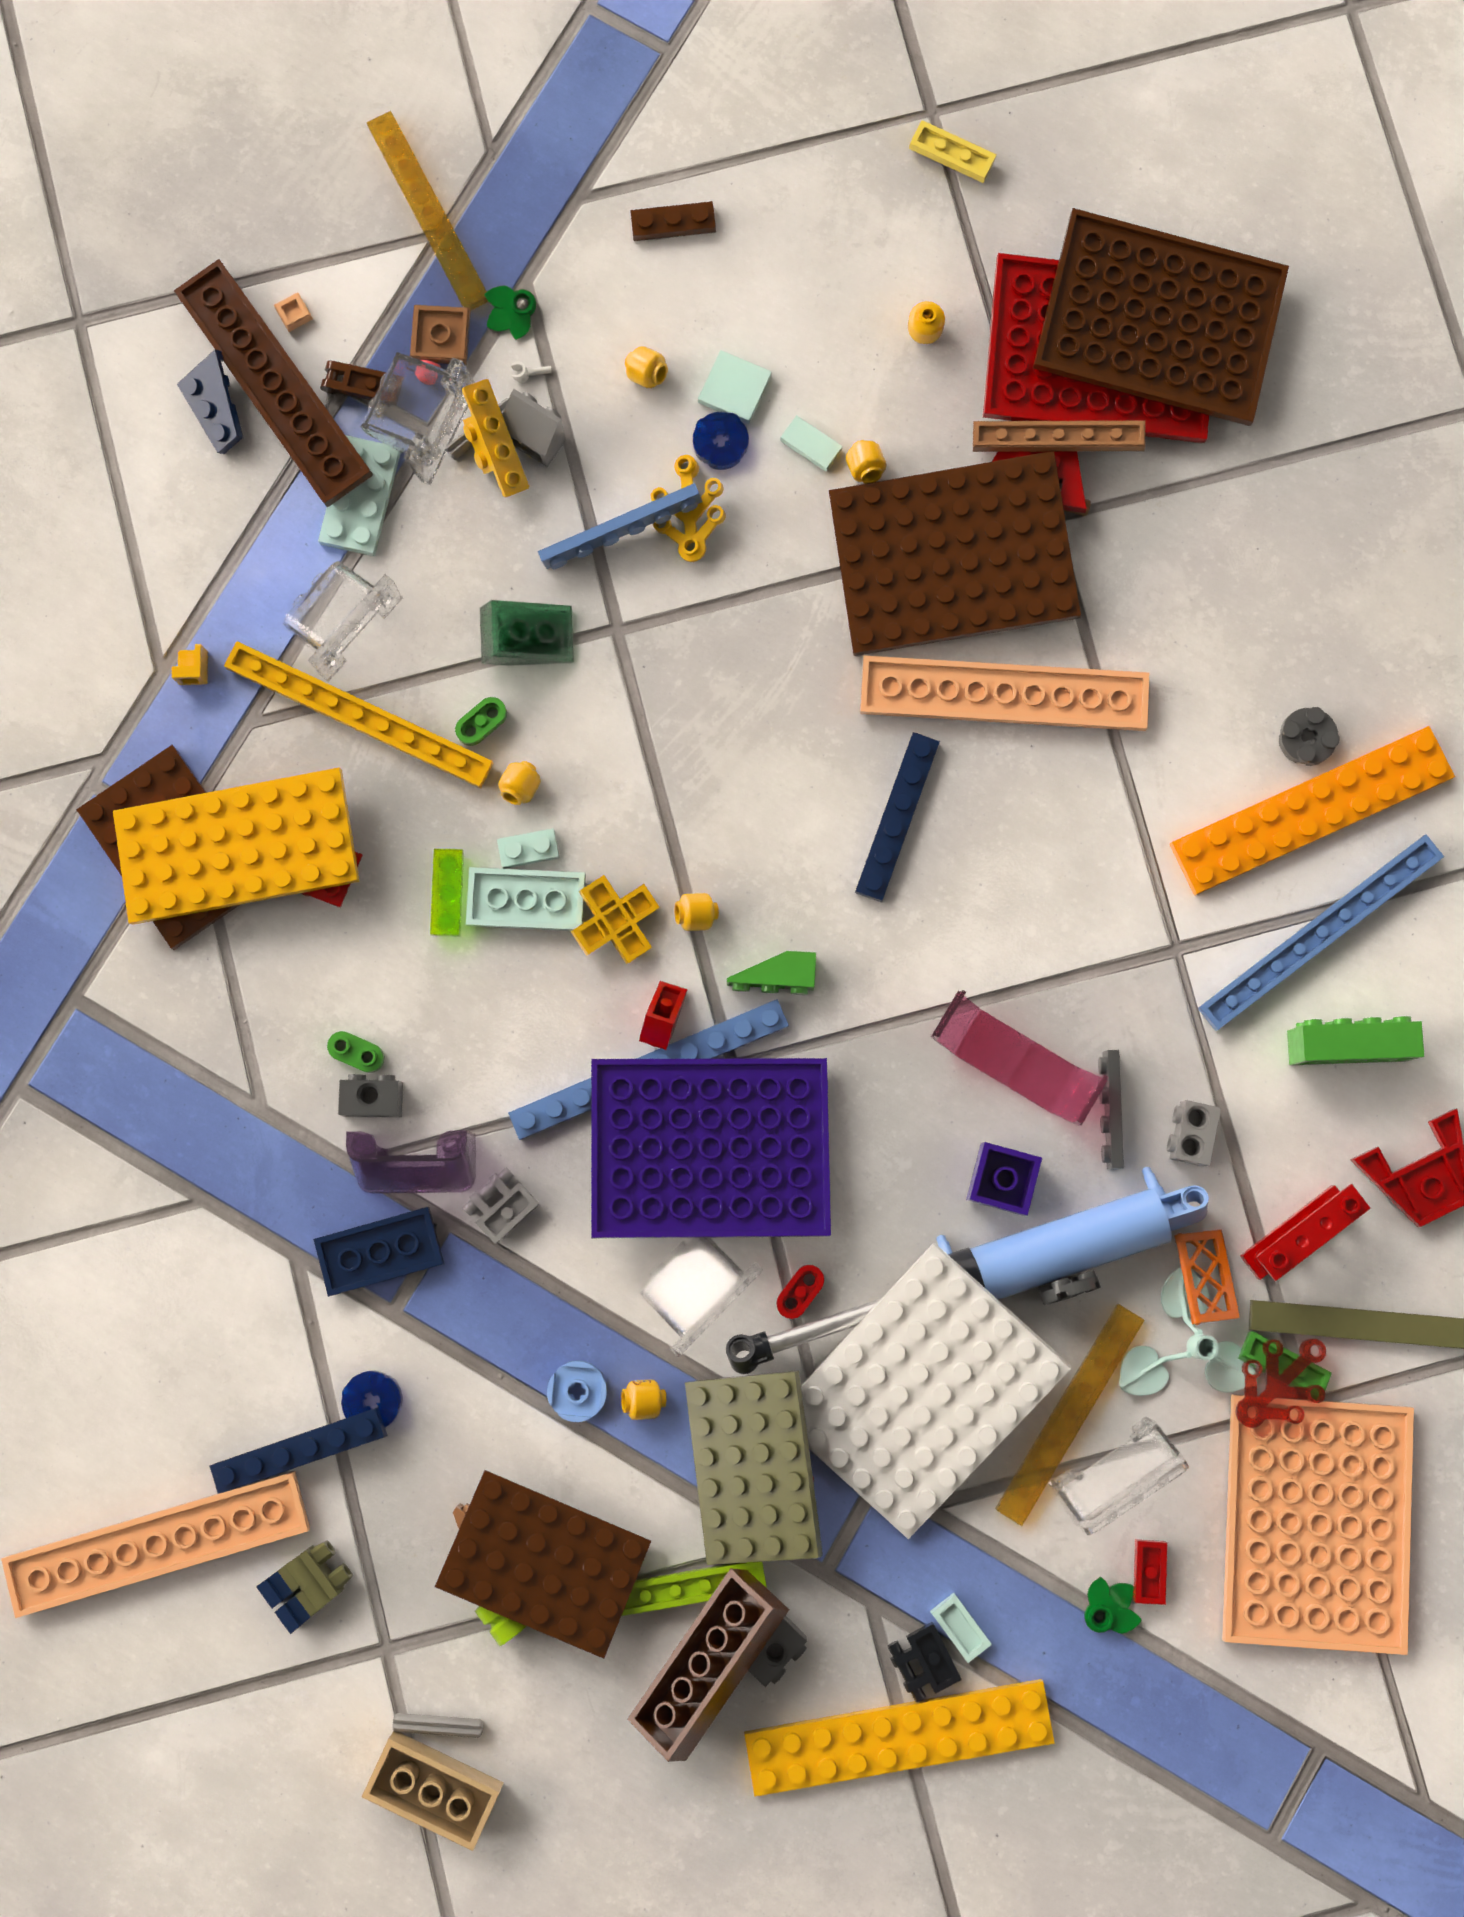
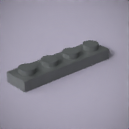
[1098,1050,1124,1169]

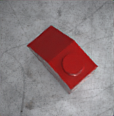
[639,981,688,1050]

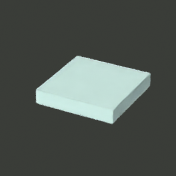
[698,350,772,424]

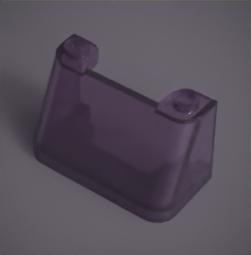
[346,1130,476,1193]

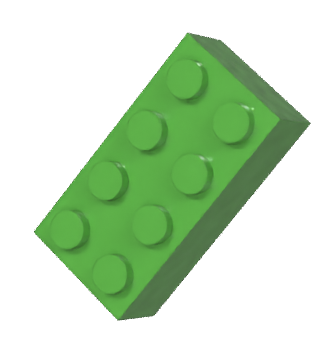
[1287,1016,1424,1065]

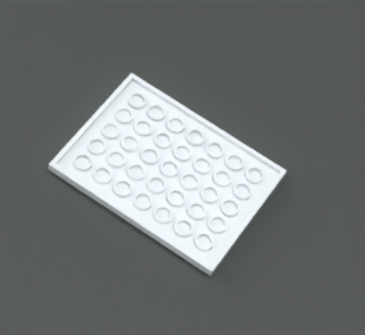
[801,1243,1071,1539]

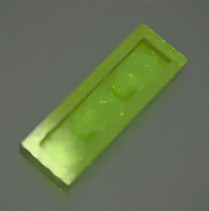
[430,849,464,937]

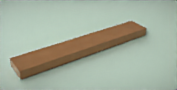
[973,421,1145,452]

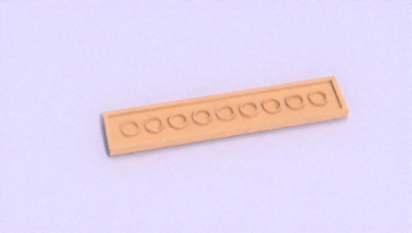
[860,656,1149,731]
[1,1471,310,1618]

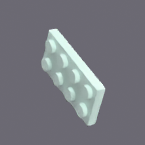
[318,435,401,556]
[466,867,586,931]

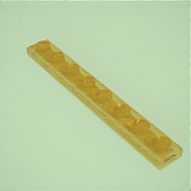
[366,111,488,311]
[995,1304,1145,1526]

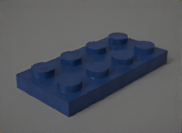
[313,1207,444,1297]

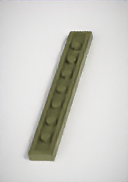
[1249,1300,1464,1349]

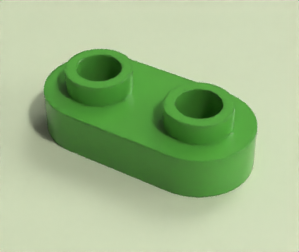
[455,697,507,746]
[327,1031,385,1073]

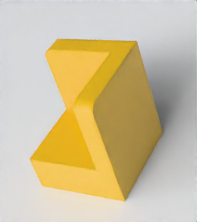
[172,644,208,685]

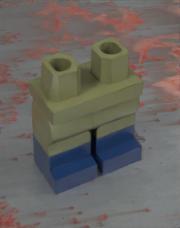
[256,1540,353,1634]

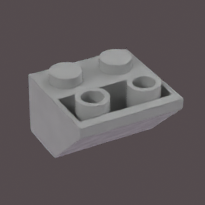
[502,389,566,467]

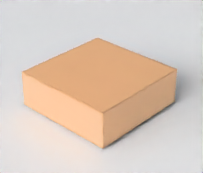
[274,292,313,332]

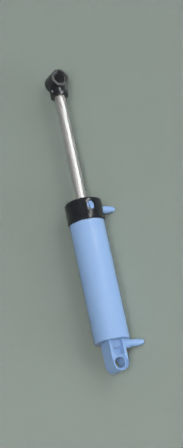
[726,1167,1209,1374]

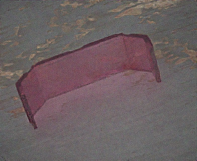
[930,990,1108,1126]

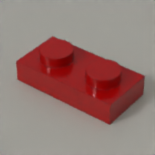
[1133,1539,1168,1605]

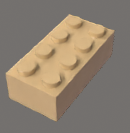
[362,1731,504,1851]

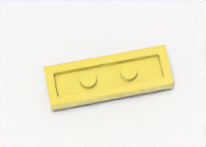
[909,120,997,183]

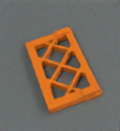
[1174,1229,1240,1325]

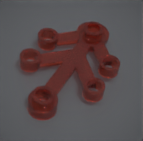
[1235,1339,1326,1428]

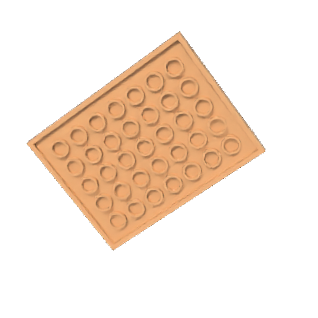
[1222,1394,1414,1655]

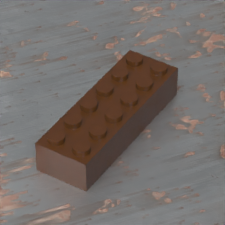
[627,1568,790,1762]

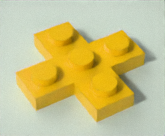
[571,875,660,964]

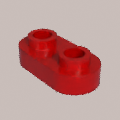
[776,1265,824,1319]

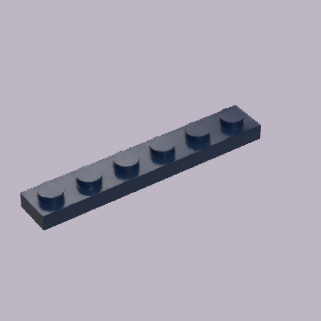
[855,732,940,903]
[209,1407,388,1494]

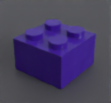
[966,1142,1042,1216]

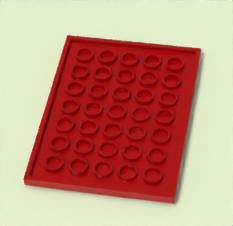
[983,253,1209,443]

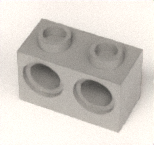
[1167,1100,1221,1167]

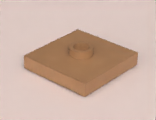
[410,305,471,365]

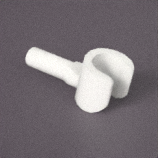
[511,361,552,383]

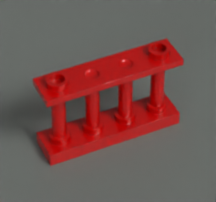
[1240,1184,1371,1281]

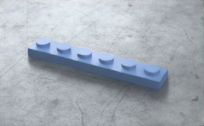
[537,483,702,569]

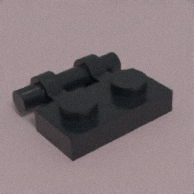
[887,1622,962,1702]

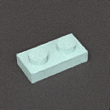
[497,828,559,869]

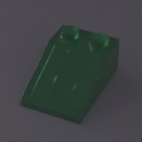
[480,600,574,666]

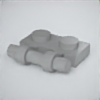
[462,1167,540,1244]

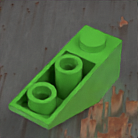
[727,951,816,995]

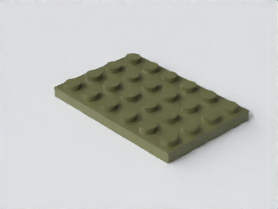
[685,1370,823,1565]

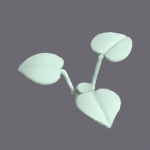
[1119,1267,1258,1396]

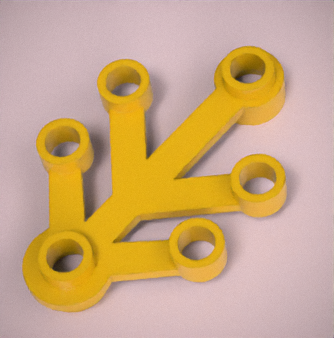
[651,455,726,562]

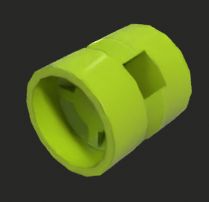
[475,1606,527,1646]

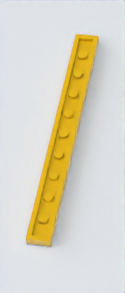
[224,641,494,788]

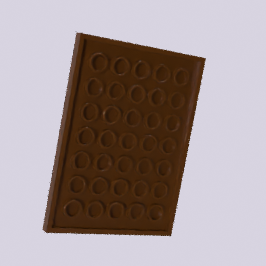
[1033,208,1289,426]
[829,451,1081,656]

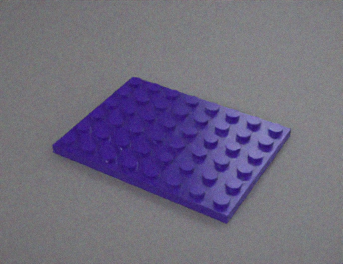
[591,1058,831,1239]

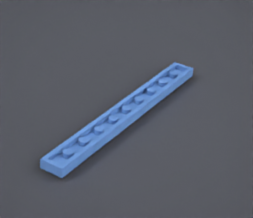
[1198,834,1444,1031]
[508,999,789,1140]

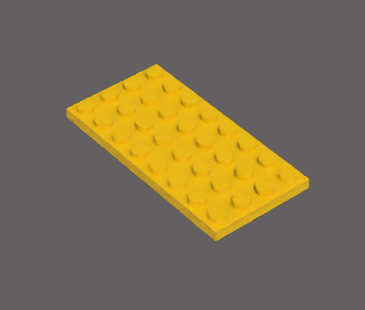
[113,767,360,925]

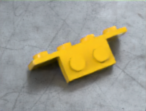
[462,379,530,497]

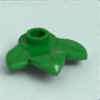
[484,285,536,340]
[1084,1577,1142,1634]

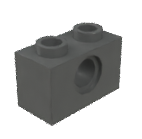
[338,1074,403,1117]
[748,1616,807,1687]

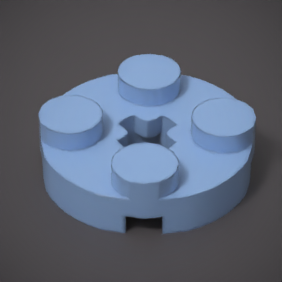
[547,1361,607,1422]

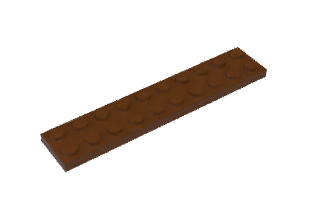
[174,259,373,508]

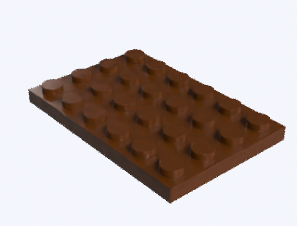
[76,745,239,950]
[434,1470,651,1659]

